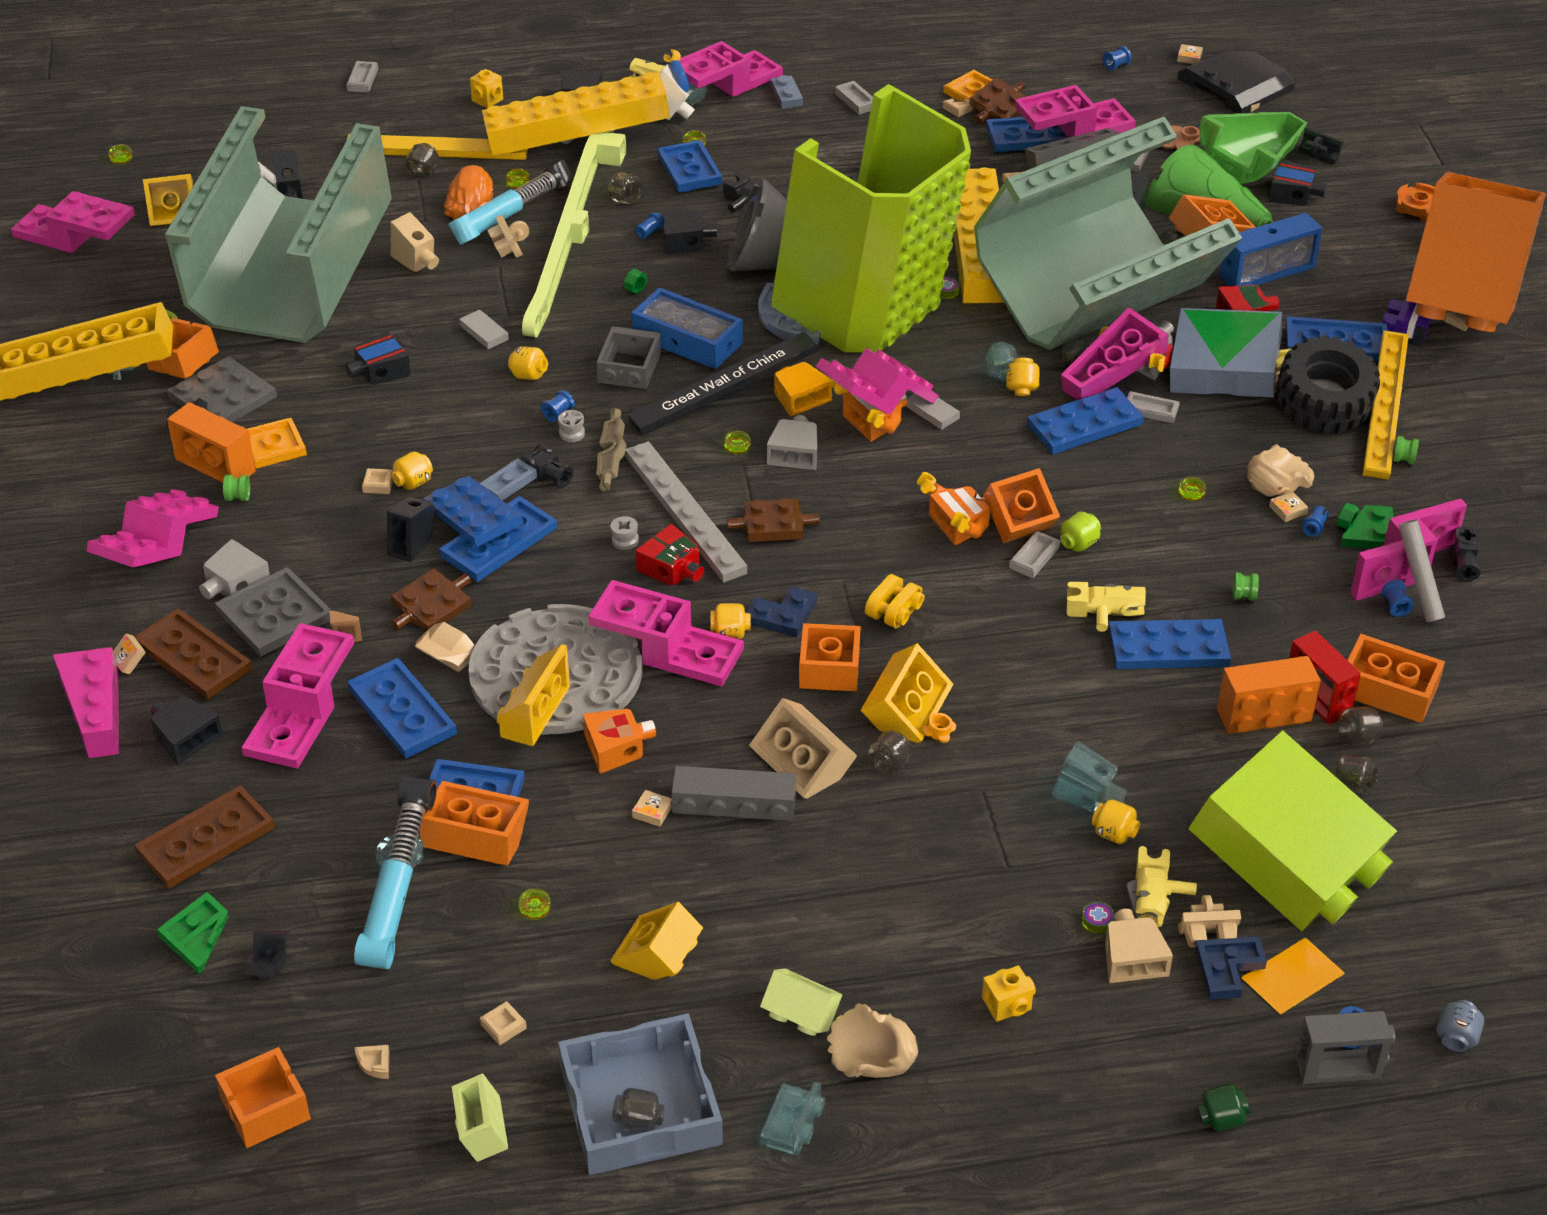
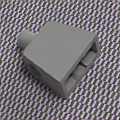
[767,415,817,470]
[199,539,270,599]

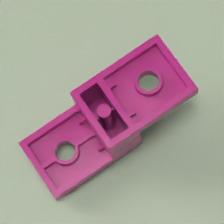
[680,41,783,97]
[1015,85,1136,137]
[11,191,135,253]
[816,348,939,415]
[86,490,219,567]
[1350,499,1467,601]
[588,580,744,686]
[242,623,354,769]

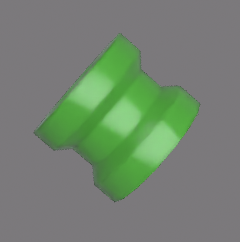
[1393,436,1419,465]
[223,474,250,501]
[1232,572,1259,601]

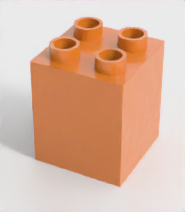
[1406,172,1546,332]

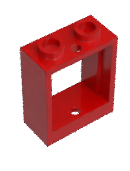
[1289,630,1361,725]

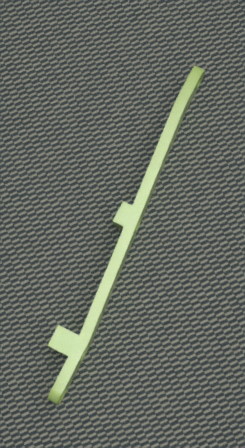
[522,130,626,338]

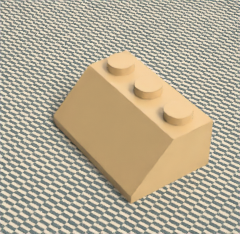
[749,698,857,799]

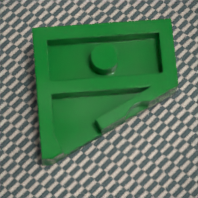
[1341,505,1394,549]
[157,892,228,974]

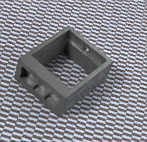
[596,326,661,389]
[1295,1011,1395,1084]

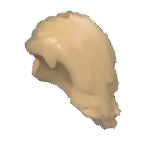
[1247,444,1315,497]
[827,1003,918,1078]

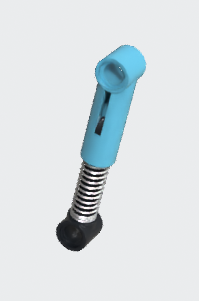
[448,160,574,245]
[354,776,437,970]

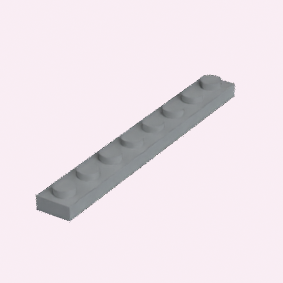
[625,441,747,583]

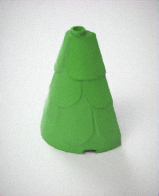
[1200,112,1308,184]
[1145,145,1273,227]

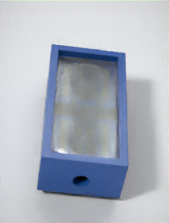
[1219,213,1323,286]
[631,287,743,369]

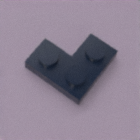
[746,586,817,637]
[1195,936,1267,1000]

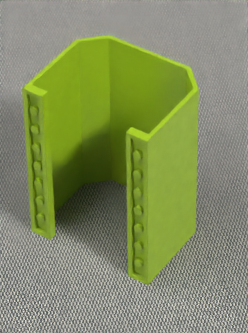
[771,84,971,353]

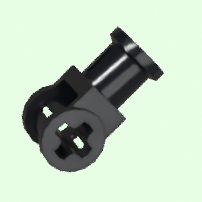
[520,444,574,488]
[1449,526,1480,582]

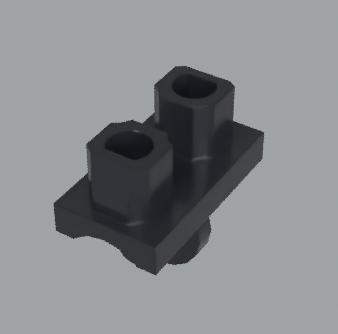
[1298,127,1344,164]

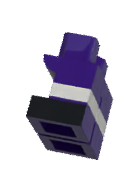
[1382,295,1432,347]

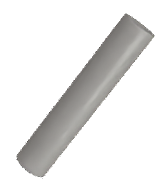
[1398,519,1445,622]

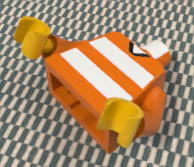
[830,379,908,441]
[917,472,990,545]

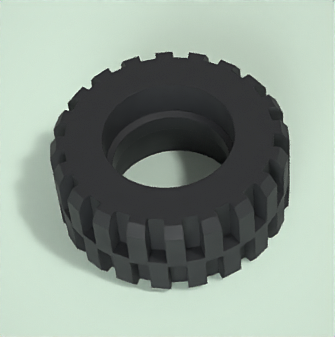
[1275,336,1380,434]

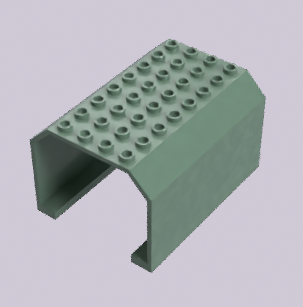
[165,106,392,343]
[974,116,1243,350]

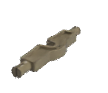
[596,408,627,491]

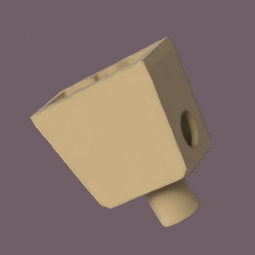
[390,212,439,272]
[1105,909,1173,983]

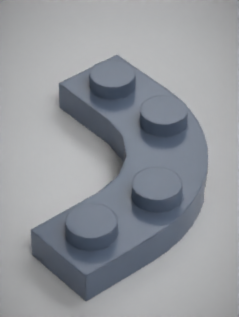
[758,283,821,346]

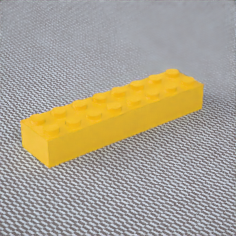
[482,72,671,156]
[953,167,1004,303]
[0,302,173,400]

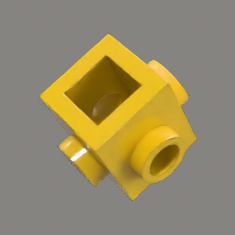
[470,69,503,108]
[982,965,1035,1022]

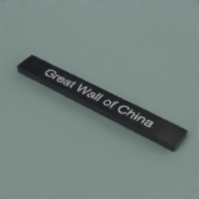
[628,331,818,435]

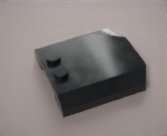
[1177,46,1295,113]

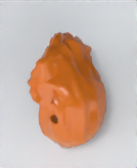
[443,165,494,221]

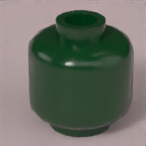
[1197,1083,1251,1132]

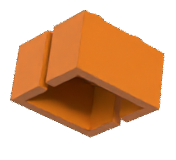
[147,318,219,379]
[215,1047,310,1148]

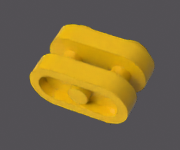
[865,574,925,628]

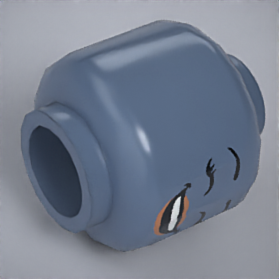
[1436,1000,1484,1052]

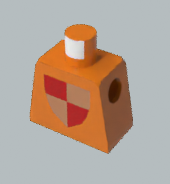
[583,709,656,774]

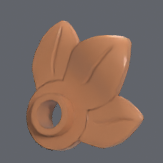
[1161,126,1200,150]

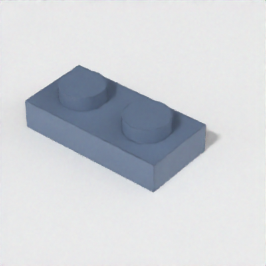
[771,75,803,109]
[480,458,537,501]

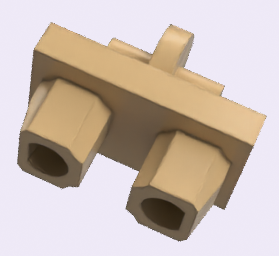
[488,215,529,258]
[1178,895,1241,948]

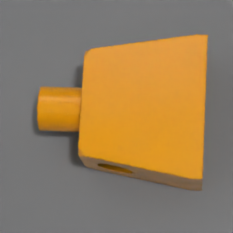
[774,362,832,417]

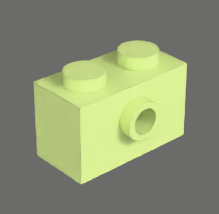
[760,969,843,1036]
[452,1073,508,1162]

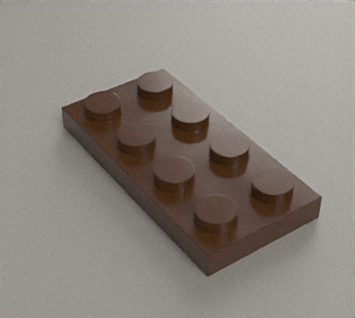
[134,608,253,700]
[134,785,275,889]

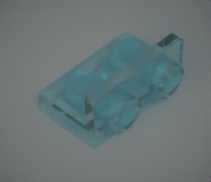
[760,1082,825,1156]

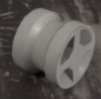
[558,410,585,442]
[610,516,639,550]

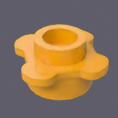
[922,713,956,743]

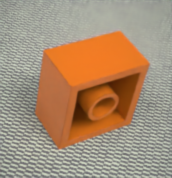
[983,468,1060,543]
[799,623,861,691]

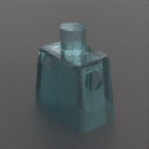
[1052,741,1128,812]

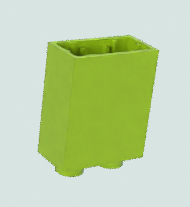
[1188,730,1397,931]

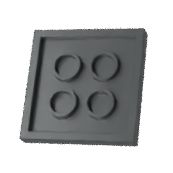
[167,356,277,422]
[215,567,332,657]

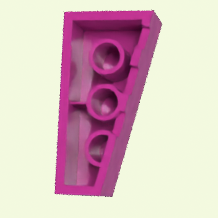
[1061,307,1168,401]
[53,647,119,758]

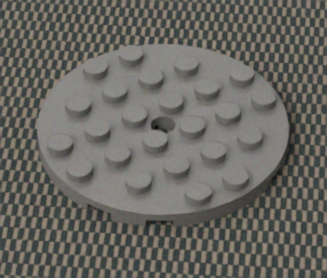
[469,604,642,735]

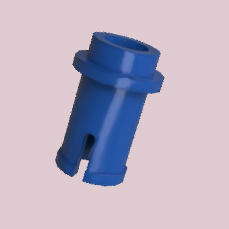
[635,212,665,239]
[1302,506,1329,537]

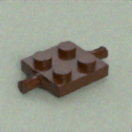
[969,77,1026,124]
[727,498,820,542]
[391,568,471,631]

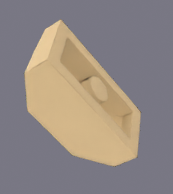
[415,622,475,672]

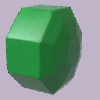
[624,268,647,294]
[1336,503,1359,530]

